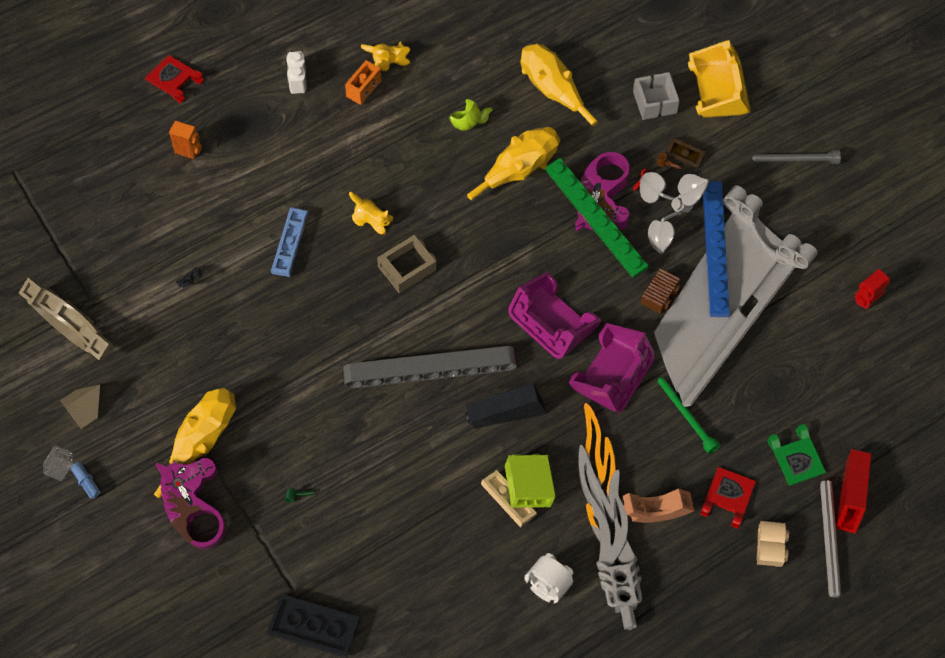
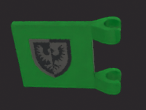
[767,424,826,486]

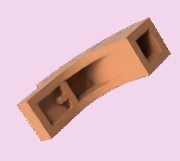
[623,489,694,523]

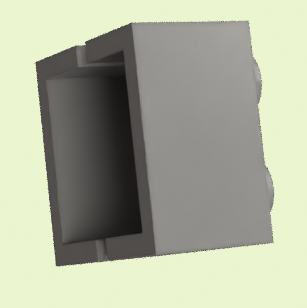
[633,72,679,120]

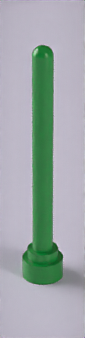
[657,377,721,454]

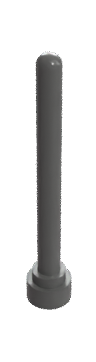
[752,150,841,164]

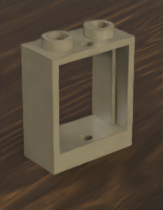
[377,235,437,293]

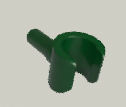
[285,488,314,503]

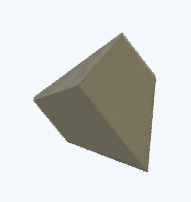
[60,384,100,430]

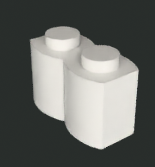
[287,51,307,94]

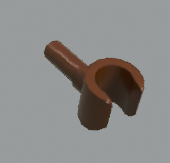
[656,152,681,170]

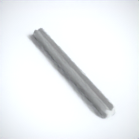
[820,480,841,597]

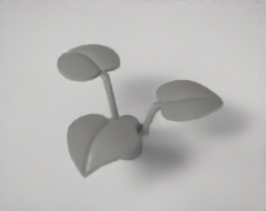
[640,172,709,254]

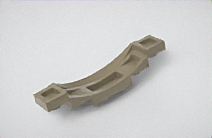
[19,277,113,360]

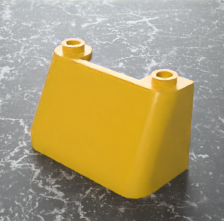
[688,40,750,118]

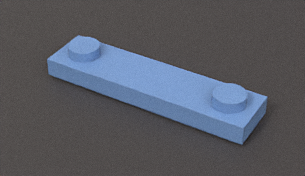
[271,207,309,277]

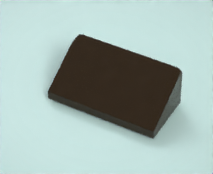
[665,138,706,168]

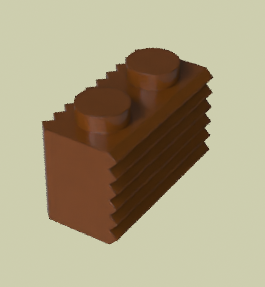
[641,268,681,314]

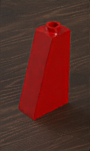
[836,449,871,533]

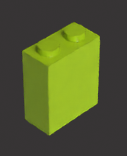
[505,454,555,508]

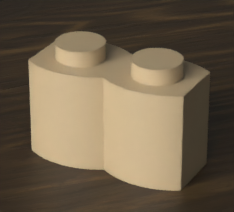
[757,521,789,567]

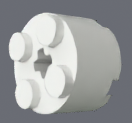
[525,553,573,603]

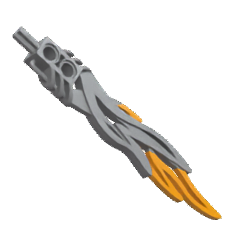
[578,403,642,630]

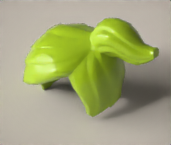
[449,99,493,131]

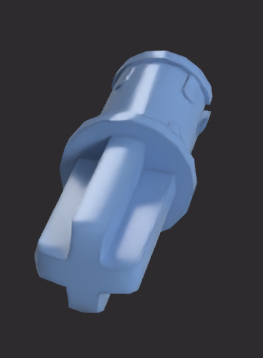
[70,462,100,499]

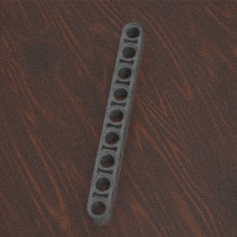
[343,346,517,388]

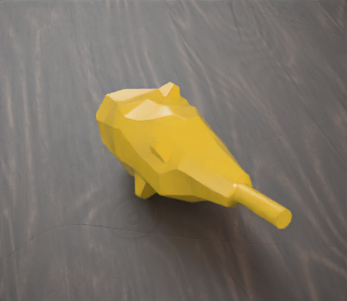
[521,44,598,126]
[467,127,560,200]
[154,388,236,499]

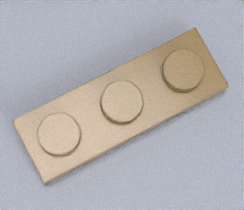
[481,470,537,527]

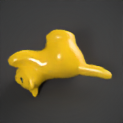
[361,41,410,71]
[349,192,393,234]

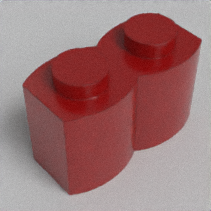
[855,269,890,309]

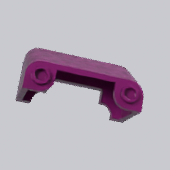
[508,272,601,359]
[569,323,655,413]

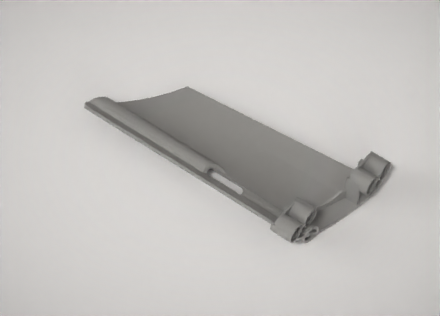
[654,186,818,407]

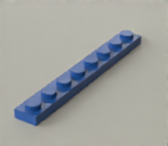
[703,181,730,317]

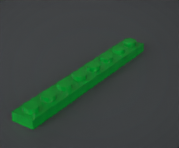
[545,158,648,279]

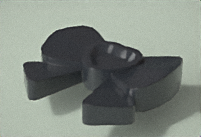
[176,267,203,288]

